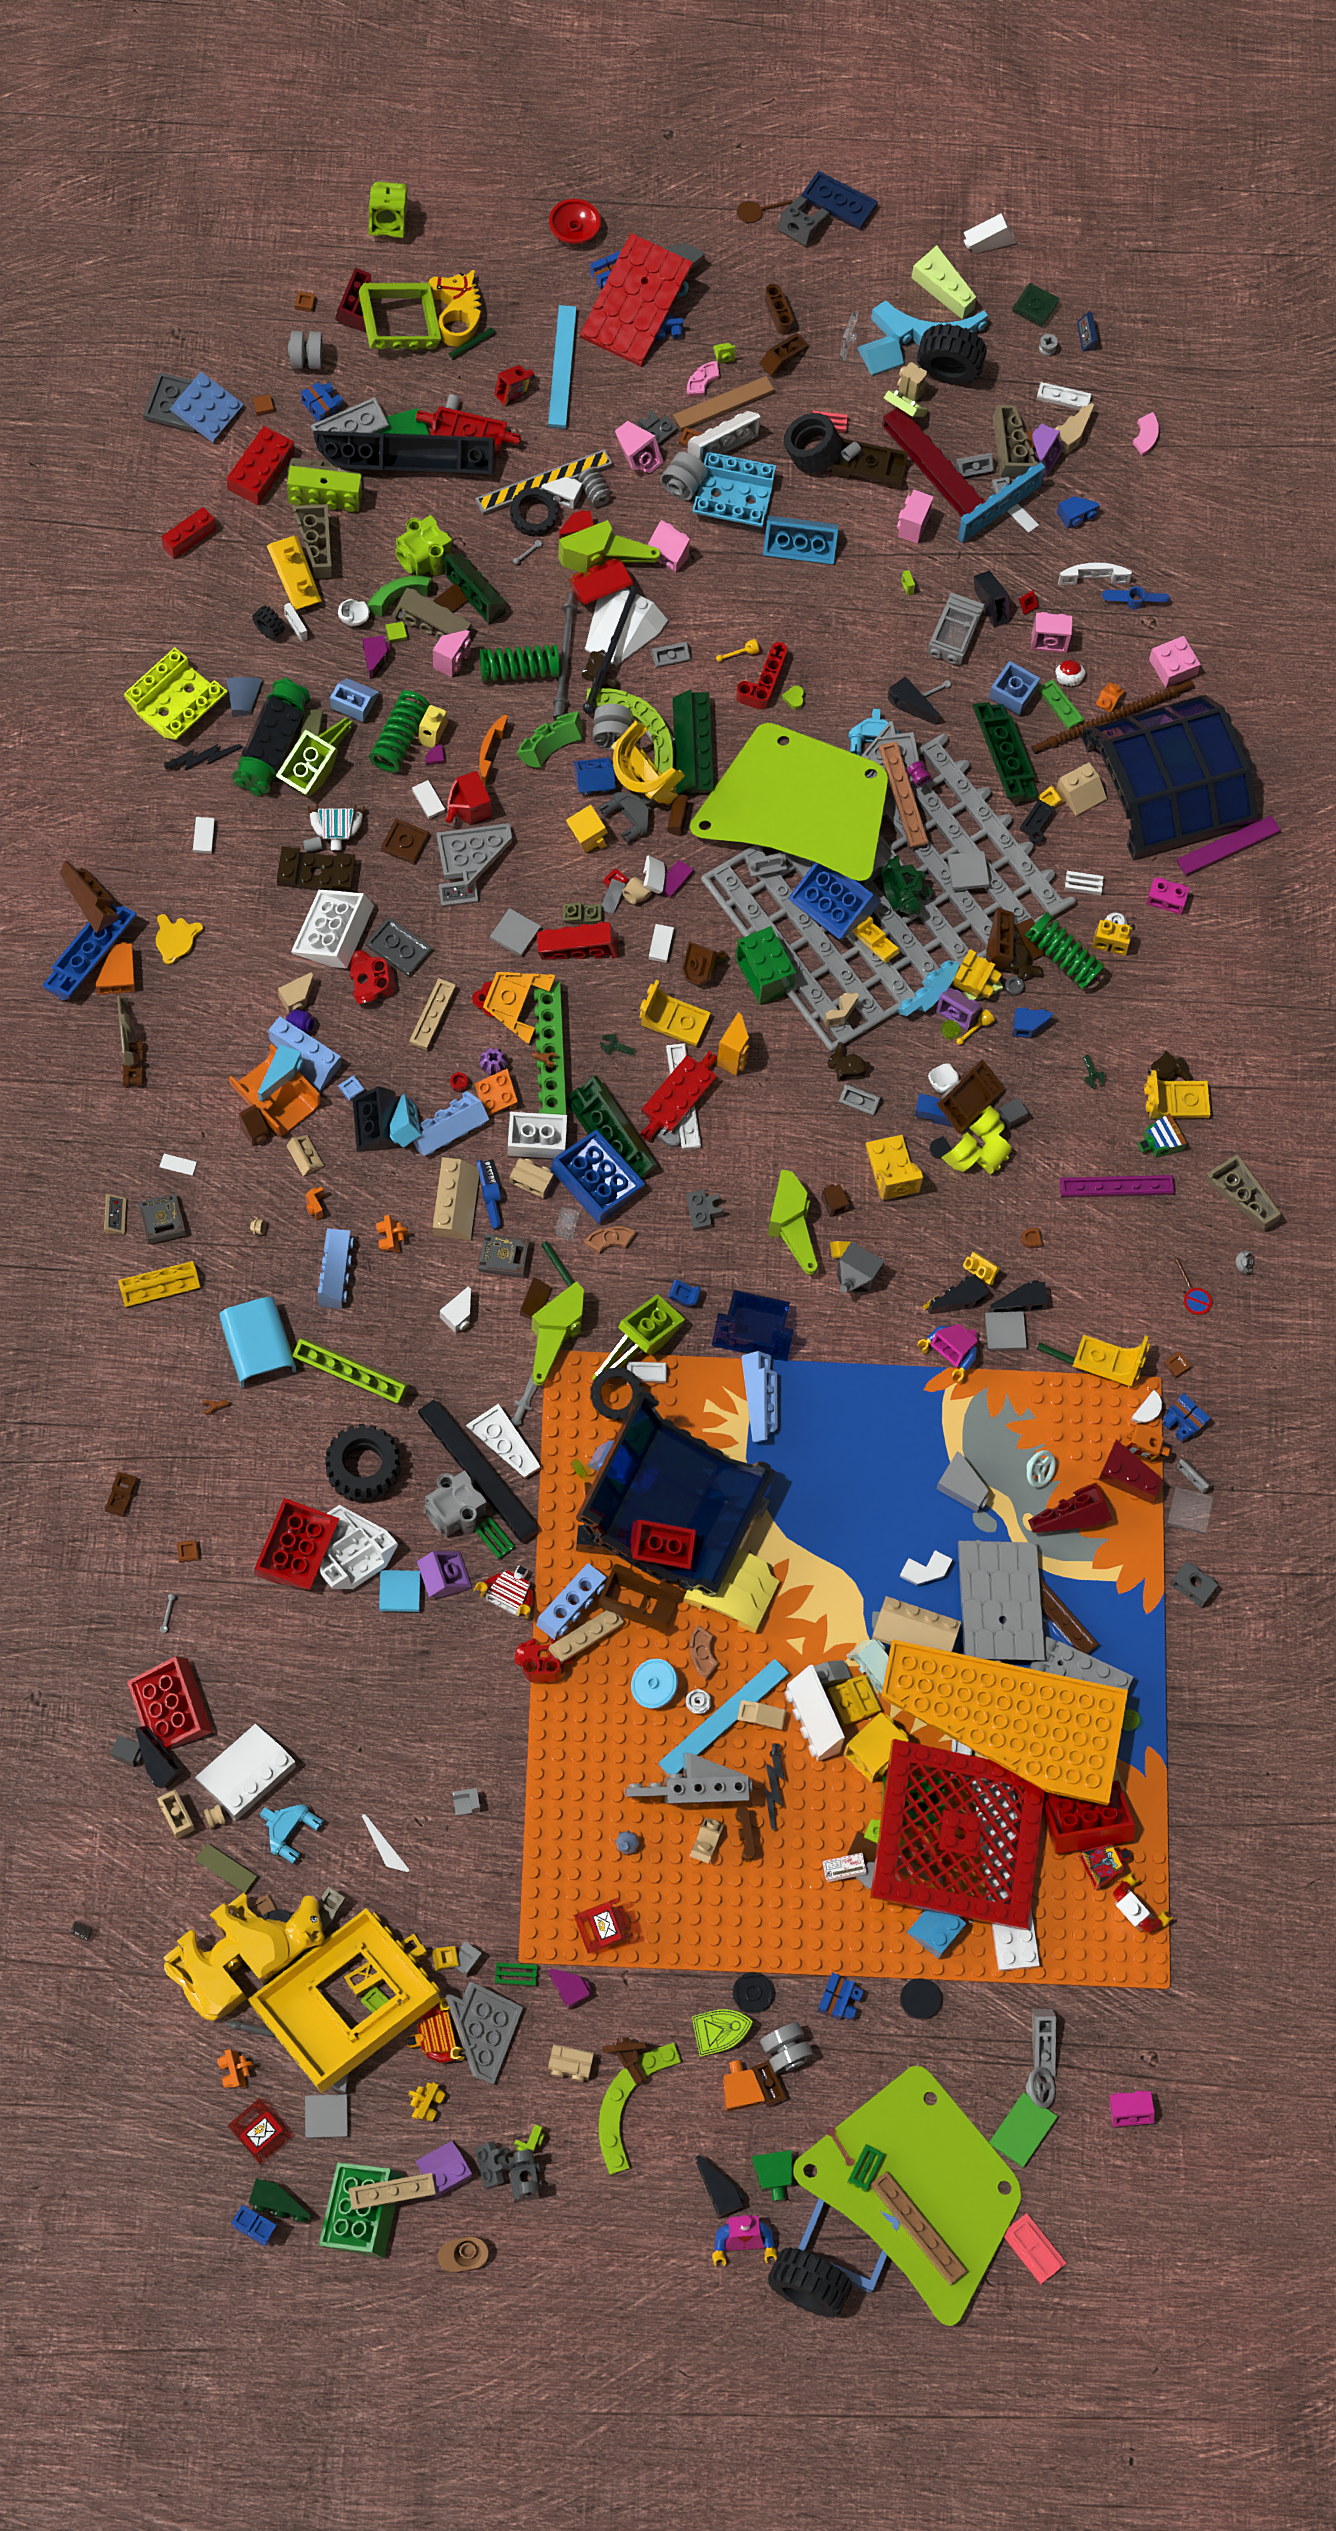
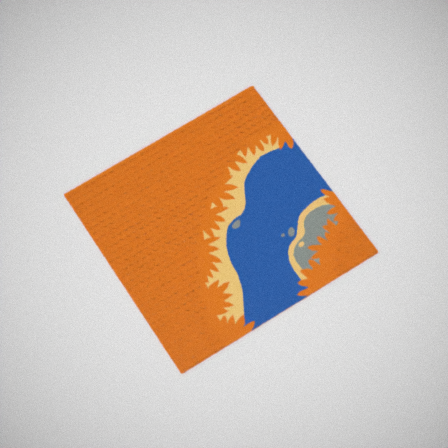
[518,1350,1170,1989]

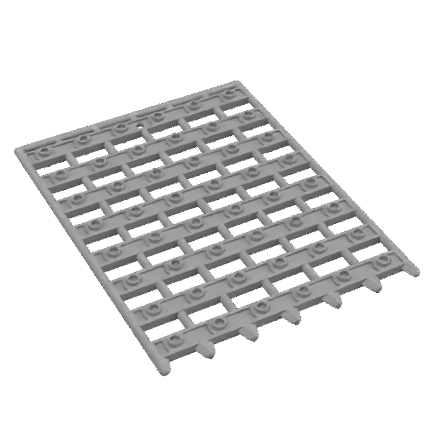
[701,733,1076,1051]

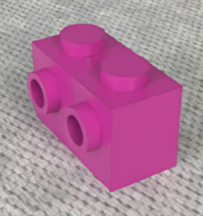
[1146,877,1190,915]
[1109,2090,1154,2127]

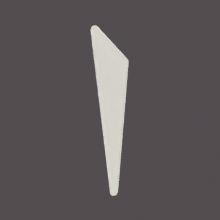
[362,1814,409,1872]

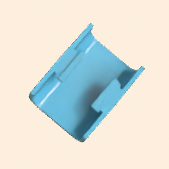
[219,1297,296,1388]

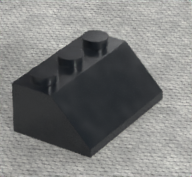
[352,1086,399,1152]

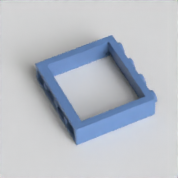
[798,2198,900,2293]

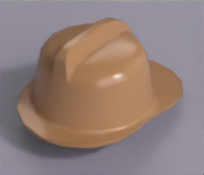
[438,2236,488,2272]

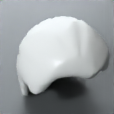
[338,599,370,627]
[928,1064,959,1094]

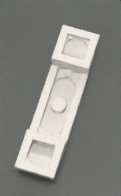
[1058,563,1132,585]

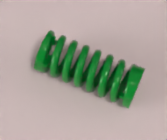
[479,644,559,682]
[369,690,430,773]
[1025,911,1105,989]

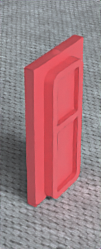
[1003,2213,1067,2284]

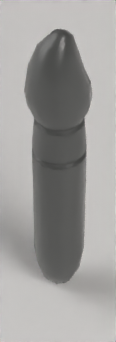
[226,2020,275,2037]

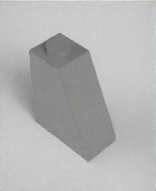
[936,1451,989,1512]

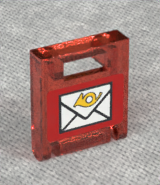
[574,1898,634,1954]
[227,2098,291,2164]

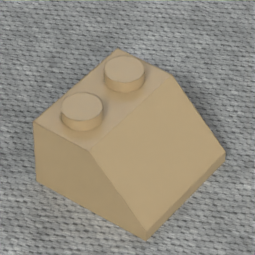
[1056,762,1107,817]

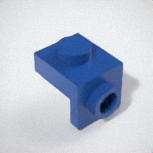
[667,1279,701,1308]

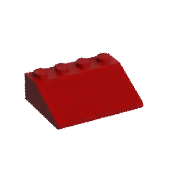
[254,1498,340,1590]
[127,1656,213,1750]
[1043,1780,1135,1854]

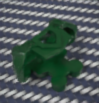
[881,855,933,915]

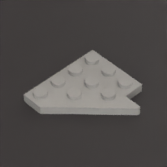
[862,721,919,787]
[436,823,512,889]
[446,1982,523,2085]

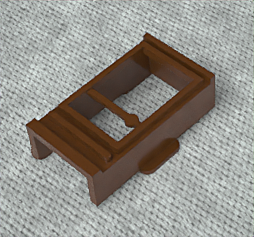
[597,1564,680,1634]

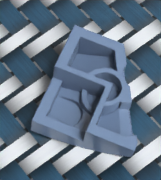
[226,677,262,717]

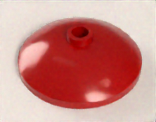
[549,199,601,244]

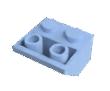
[330,678,379,722]

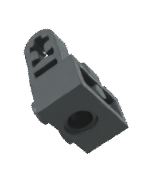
[777,195,830,246]
[508,2150,543,2203]

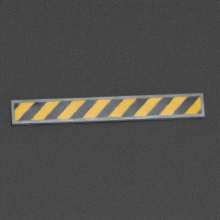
[476,449,612,515]

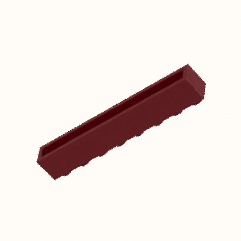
[882,407,985,518]

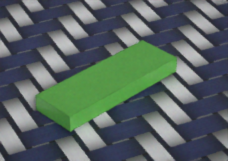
[1038,679,1084,731]

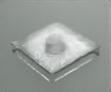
[839,312,859,361]
[1167,1487,1214,1535]

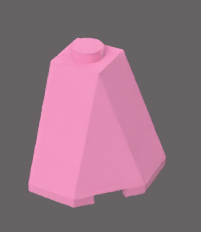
[615,421,663,473]

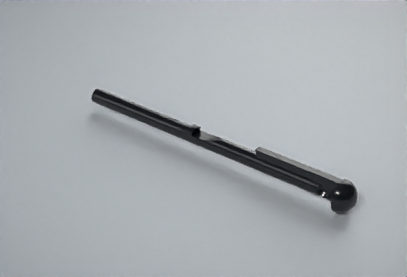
[583,586,638,714]

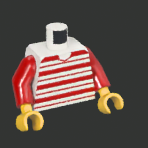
[473,1566,534,1619]
[1113,1872,1173,1933]

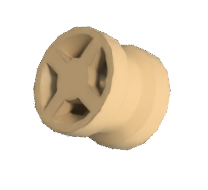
[203,1804,225,1829]

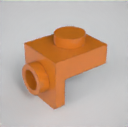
[1096,682,1125,712]
[305,1187,325,1220]

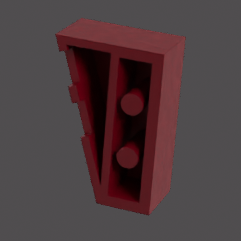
[335,268,371,333]
[1098,1439,1163,1503]

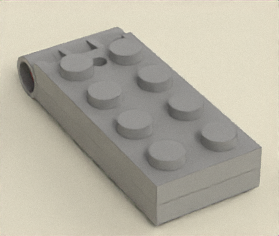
[1029,1637,1134,1690]

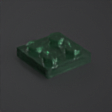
[1012,283,1060,327]

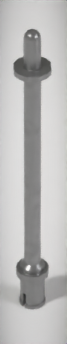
[552,592,578,721]

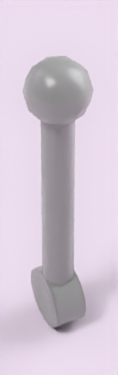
[513,540,542,565]
[921,680,951,697]
[160,1593,176,1634]

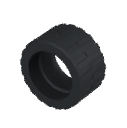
[784,413,843,473]

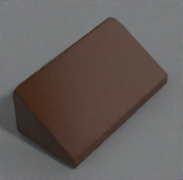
[434,583,468,613]
[520,1277,552,1320]

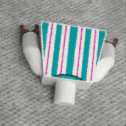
[308,805,365,851]

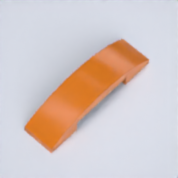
[479,715,508,786]

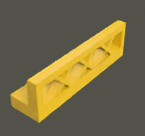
[118,1261,200,1307]
[344,1934,427,1998]

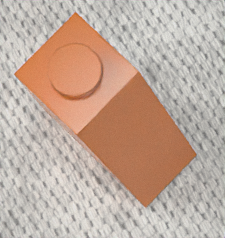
[96,942,135,995]

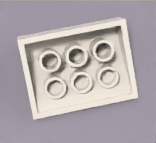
[291,890,374,968]
[785,1665,845,1761]
[195,1724,296,1821]

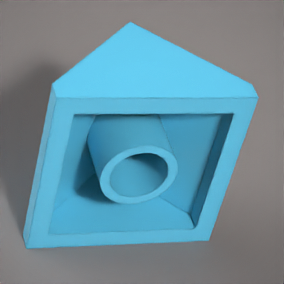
[857,336,904,376]

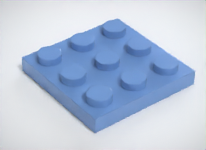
[170,372,244,443]

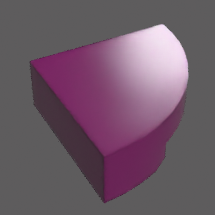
[425,744,444,765]

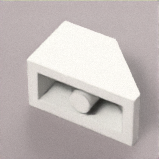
[541,477,582,509]
[440,1286,471,1333]

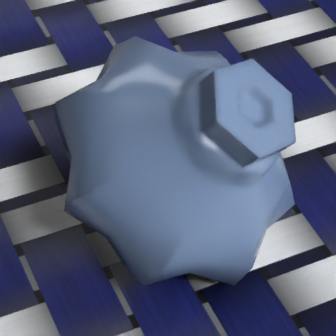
[615,1830,640,1855]

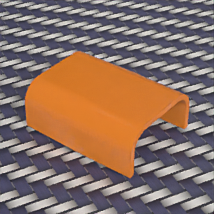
[229,1044,321,1136]

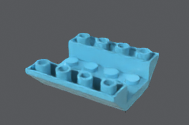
[692,452,776,527]

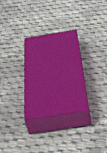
[662,859,693,898]

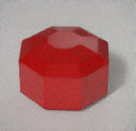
[450,1072,468,1092]

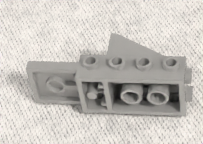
[624,1753,752,1803]

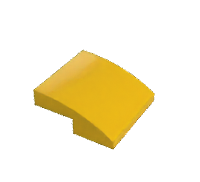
[826,1675,881,1727]

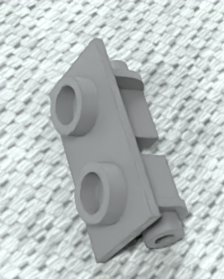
[746,853,787,877]

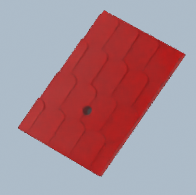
[580,233,693,367]

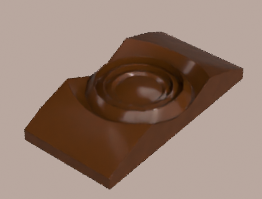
[937,1059,1005,1133]

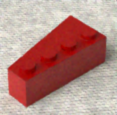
[537,922,618,960]

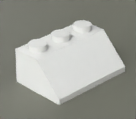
[508,1112,567,1158]

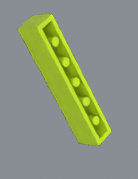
[292,1337,410,1403]

